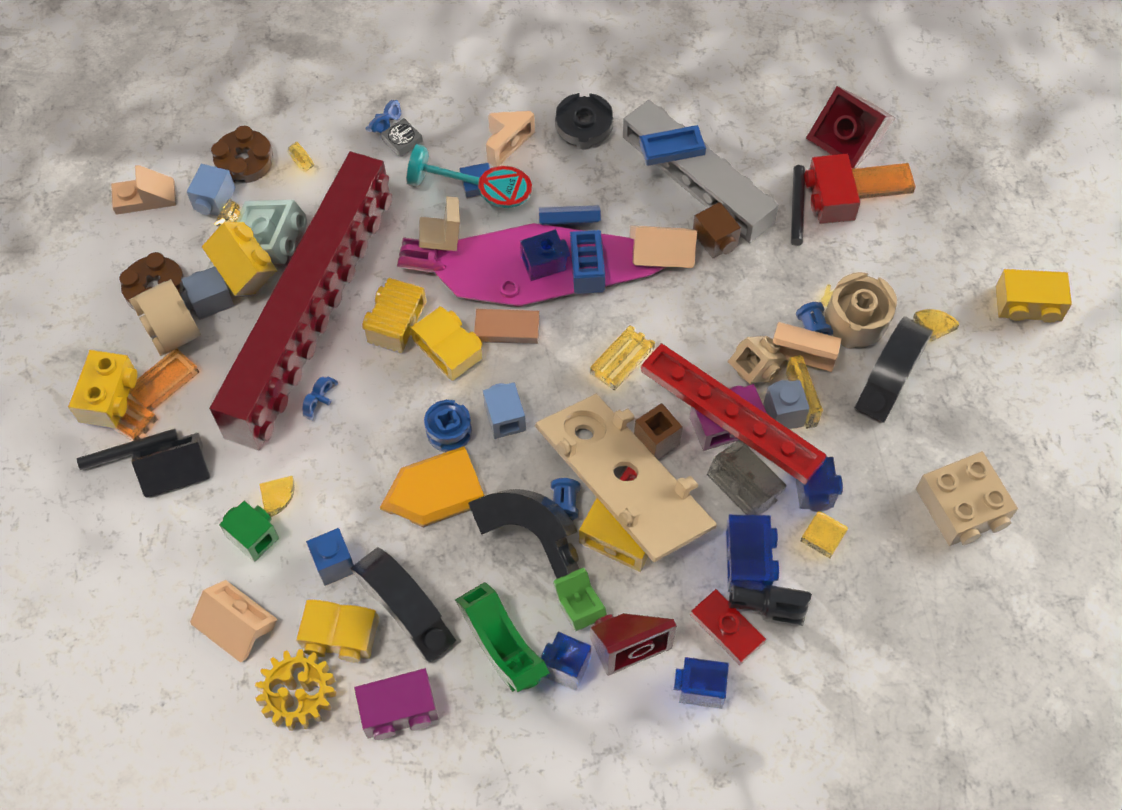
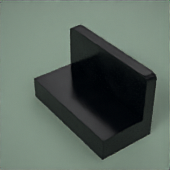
[131,432,210,498]

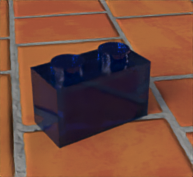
[726,514,779,592]

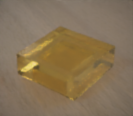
[800,510,848,559]

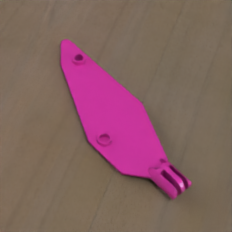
[397,223,667,307]

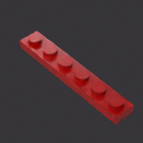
[641,343,827,485]

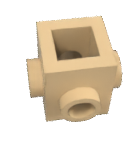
[727,336,786,384]

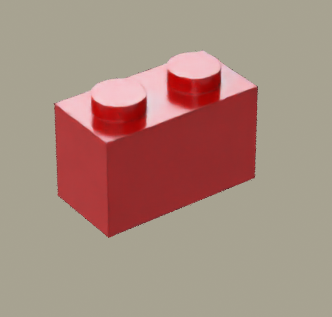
[805,154,861,224]

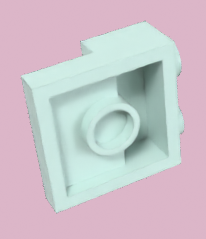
[236,200,307,264]

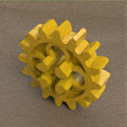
[255,649,336,731]

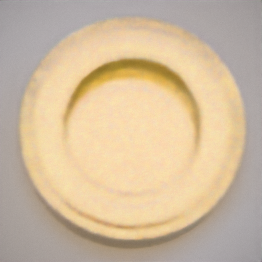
[287,142,314,172]

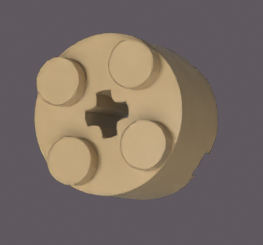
[825,272,897,349]
[129,279,201,356]

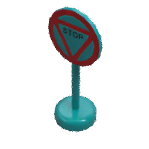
[406,144,532,208]

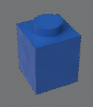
[306,528,354,586]

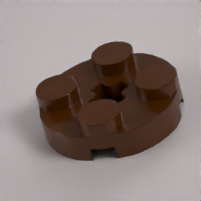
[211,125,273,183]
[119,252,185,310]

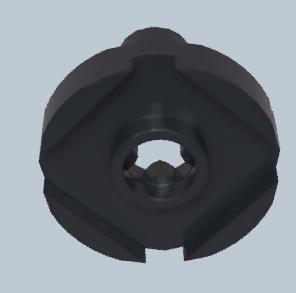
[555,93,614,150]

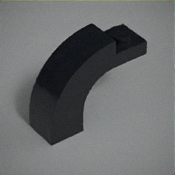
[854,316,934,423]
[468,489,579,579]
[350,547,457,663]

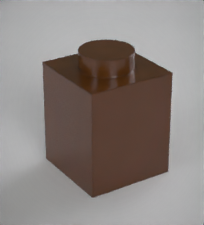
[693,202,741,258]
[634,403,683,459]

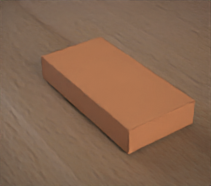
[474,309,540,344]

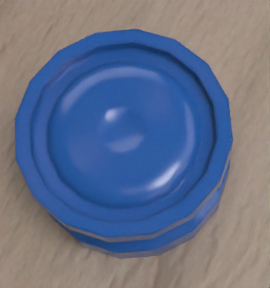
[424,399,472,452]

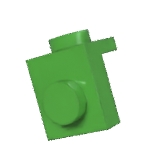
[553,568,607,632]

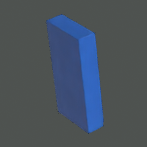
[639,125,706,166]
[539,205,601,225]

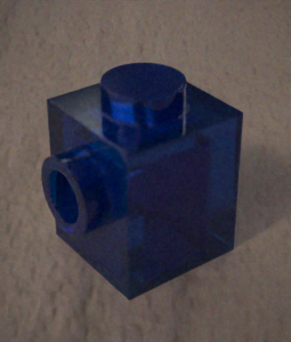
[520,229,570,281]
[795,457,843,512]
[541,631,591,691]
[673,657,729,709]

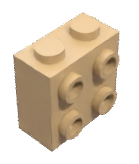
[916,451,1018,546]

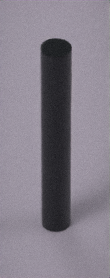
[791,165,805,246]
[77,428,179,470]

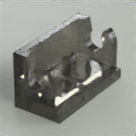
[706,440,787,522]

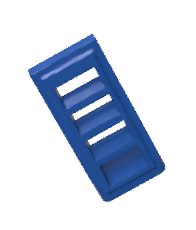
[570,230,605,294]

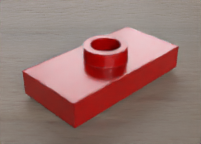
[690,589,766,666]

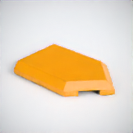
[380,446,484,527]

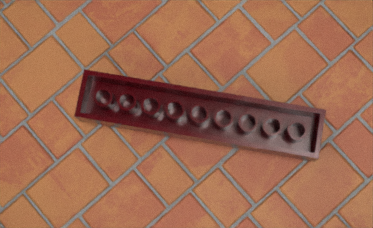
[209,151,392,451]

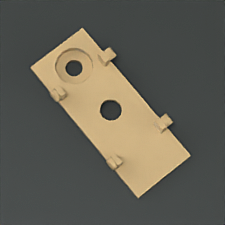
[535,393,717,562]

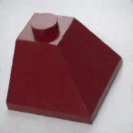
[806,86,895,169]
[590,613,677,676]

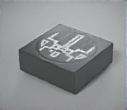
[381,118,423,157]

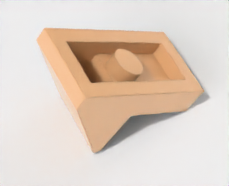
[486,111,535,167]
[111,165,176,215]

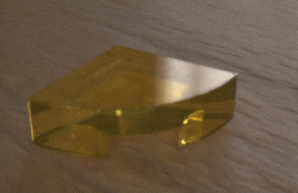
[214,199,240,227]
[913,309,959,342]
[259,476,295,517]

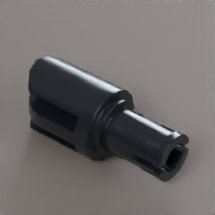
[728,585,812,626]

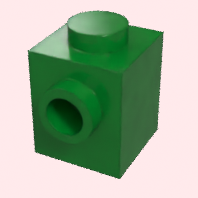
[219,500,279,562]

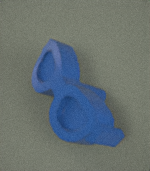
[365,100,401,133]
[302,376,338,421]

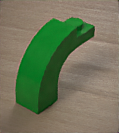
[455,582,550,692]

